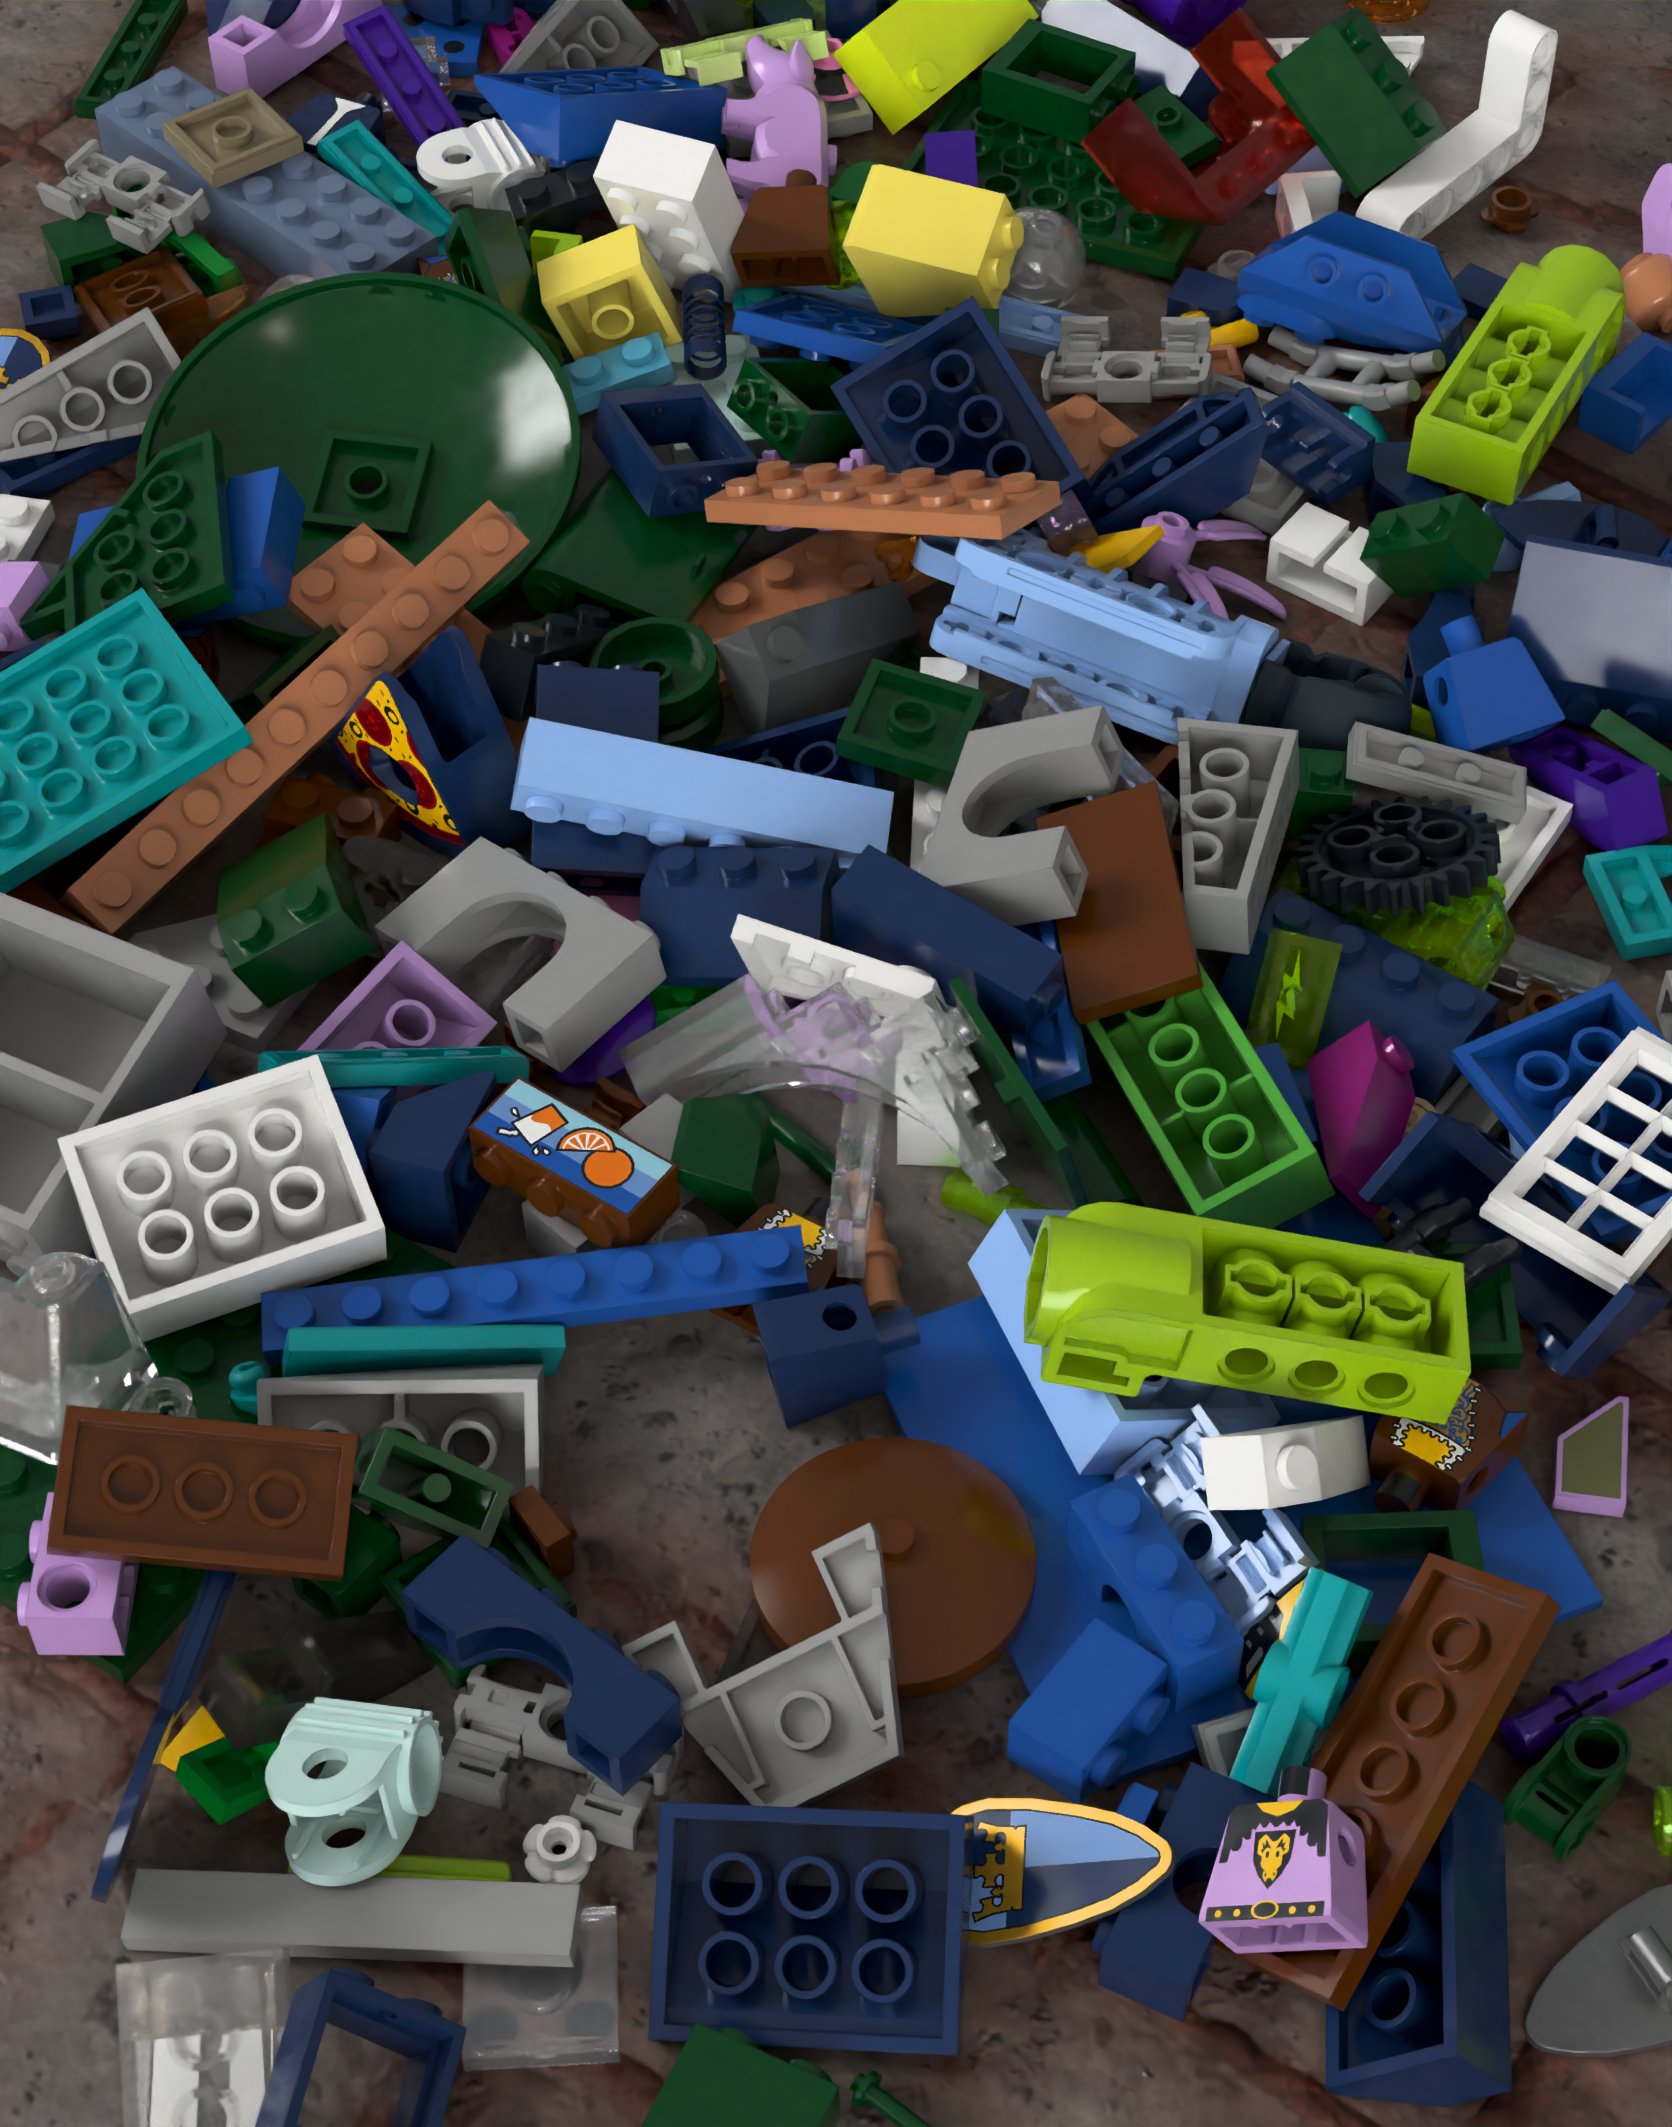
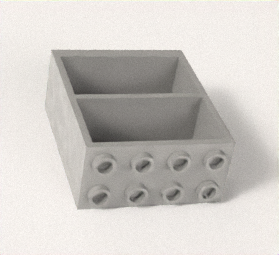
[0,892,228,1289]

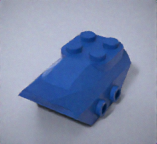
[1237,210,1468,367]

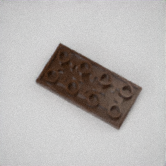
[1036,780,1204,1025]

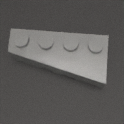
[1177,717,1299,955]

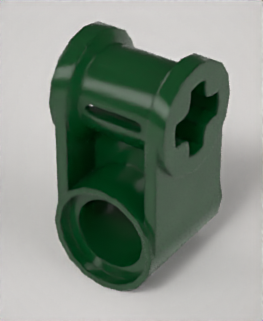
[1503,1715,1632,1864]

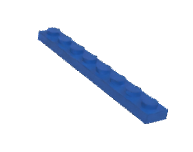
[261,1225,809,1365]

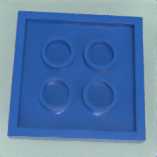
[732,292,925,370]

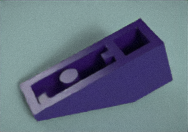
[1508,724,1669,852]

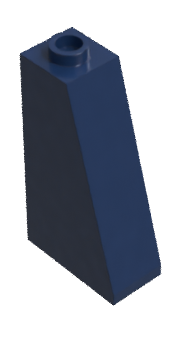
[831,844,1066,1036]

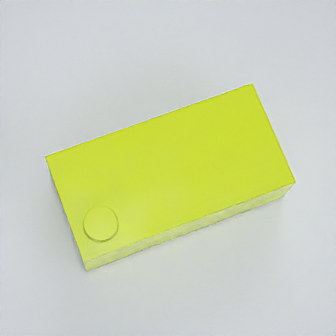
[832,0,1039,135]

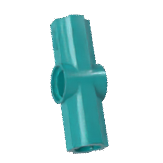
[1229,1566,1374,1798]

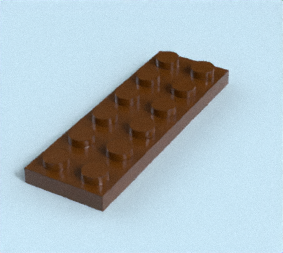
[1214,1552,1561,2012]

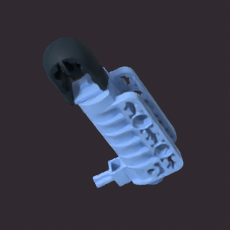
[912,527,1412,751]

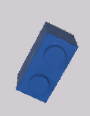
[1007,1617,1170,1805]

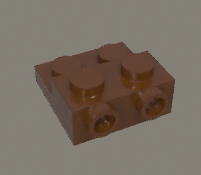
[252,773,402,903]

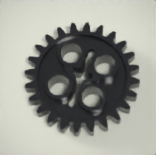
[1296,796,1501,917]

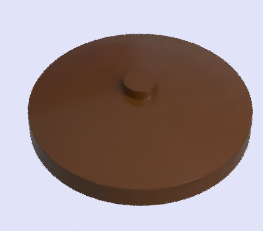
[750,1437,1036,1699]

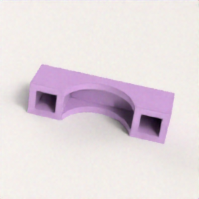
[208,0,383,98]

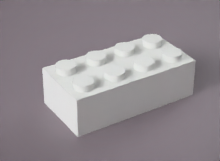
[593,120,744,303]

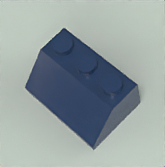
[639,845,842,988]

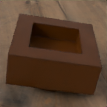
[508,1484,577,1581]

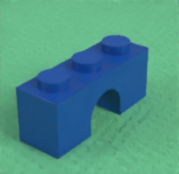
[1066,1473,1244,1714]

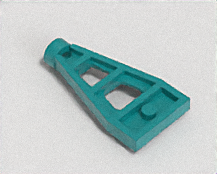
[1582,845,1672,961]

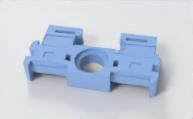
[1114,1403,1320,1638]

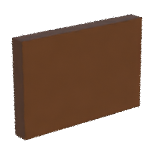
[72,245,210,334]

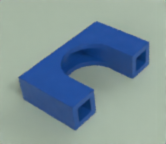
[68,466,306,631]

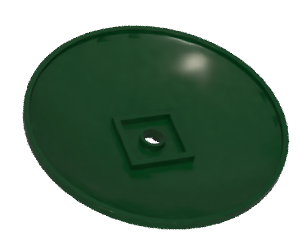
[136,272,582,650]

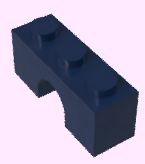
[1091,1762,1275,2023]

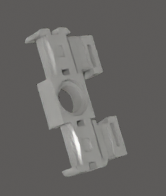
[36,139,211,254]
[1041,316,1213,403]
[439,1664,684,1851]

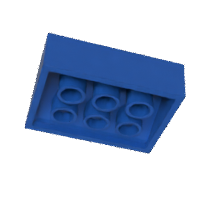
[474,65,727,168]
[1450,980,1672,1244]

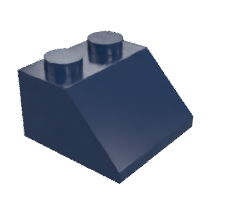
[366,1070,499,1253]

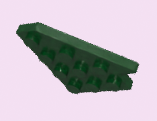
[20,430,236,641]

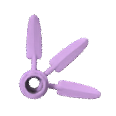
[1127,511,1286,620]

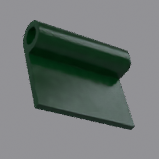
[522,466,759,623]
[948,976,1145,1210]

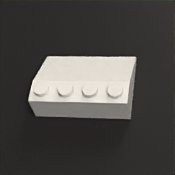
[57,1054,387,1347]

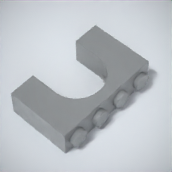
[919,705,1126,926]
[374,836,667,1073]

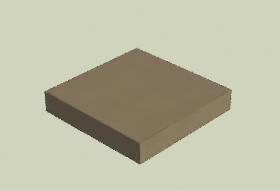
[162,87,304,189]

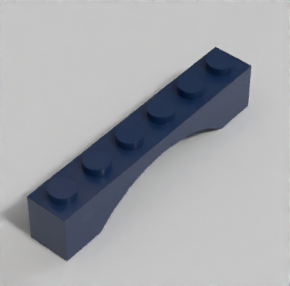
[1362,442,1484,711]

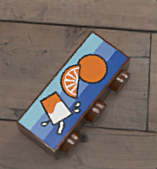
[468,1076,680,1249]

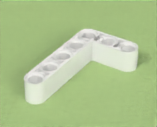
[1355,10,1558,240]

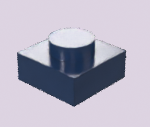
[19,285,81,341]

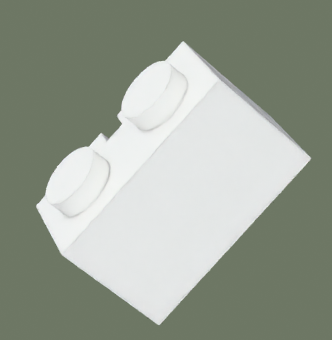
[1266,502,1394,626]

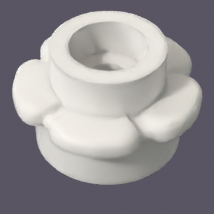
[523,1815,597,1884]

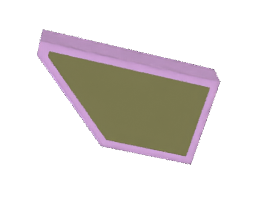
[1552,1396,1629,1518]

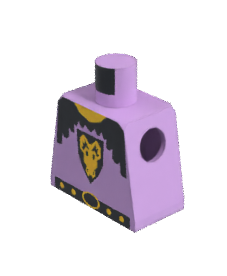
[1198,1765,1368,1954]

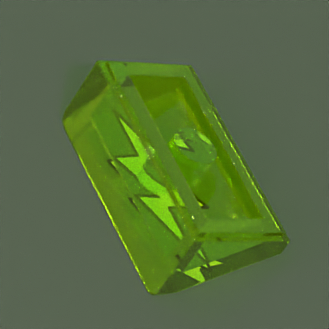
[1244,927,1343,1067]

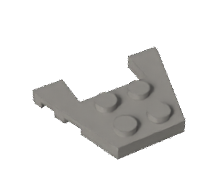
[621,1522,905,1808]

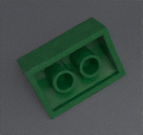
[1265,5,1448,199]
[444,207,567,367]

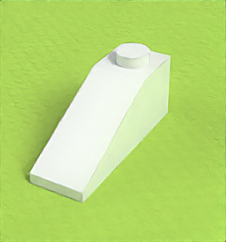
[1200,1415,1371,1511]

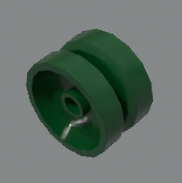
[588,617,724,751]

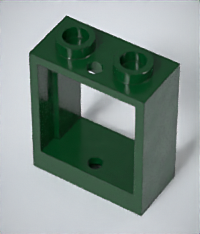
[981,18,1139,147]
[726,357,863,463]
[1290,1510,1485,1678]

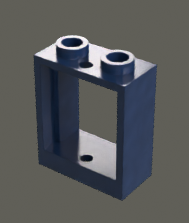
[592,383,759,518]
[255,1968,467,2127]

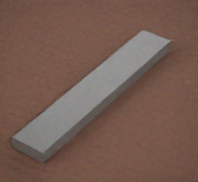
[120,1868,584,1968]

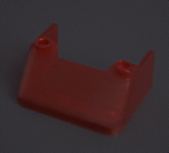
[1080,7,1316,226]

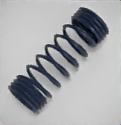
[682,274,727,380]

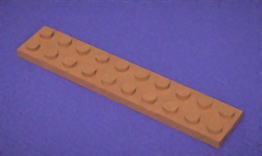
[690,393,1139,698]

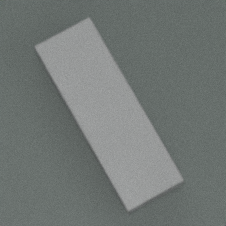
[1346,721,1527,825]

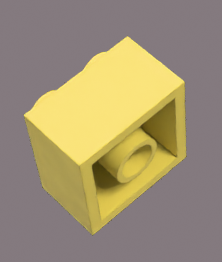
[537,223,683,361]

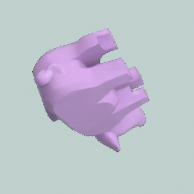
[721,34,837,215]

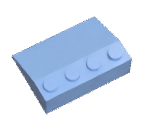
[968,1209,1281,1475]

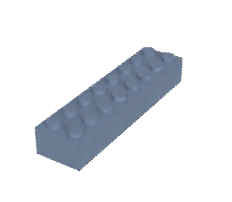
[94,66,439,286]

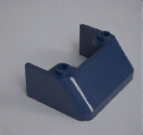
[1358,1110,1672,1379]

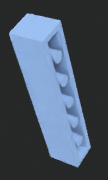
[510,717,894,876]

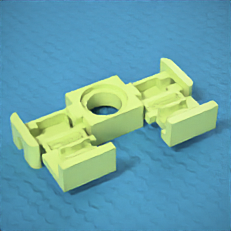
[660,18,829,86]

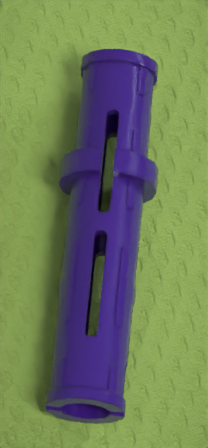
[1500,1630,1672,1763]

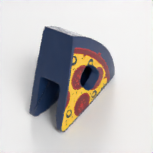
[327,625,532,858]

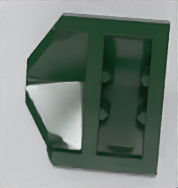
[670,1094,780,1228]

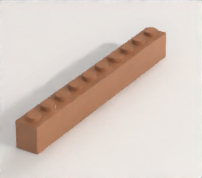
[60,500,530,938]

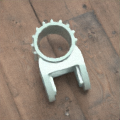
[265,1697,444,1886]

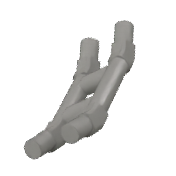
[1242,325,1446,412]

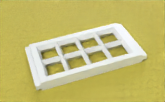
[1479,1026,1672,1296]

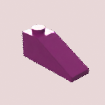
[1306,1020,1415,1219]

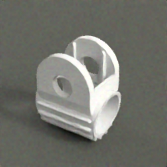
[416,117,549,227]

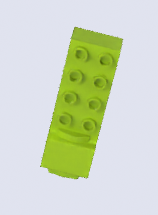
[1406,244,1627,506]
[1024,1202,1471,1425]

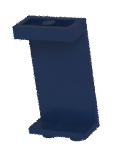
[529,661,660,897]

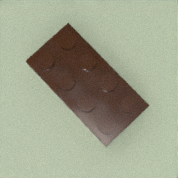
[47,1405,358,1582]

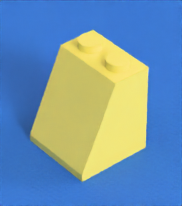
[842,164,1024,317]

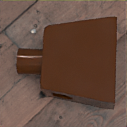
[730,169,840,289]

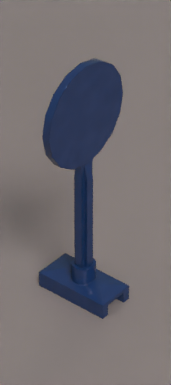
[91,1569,238,1903]

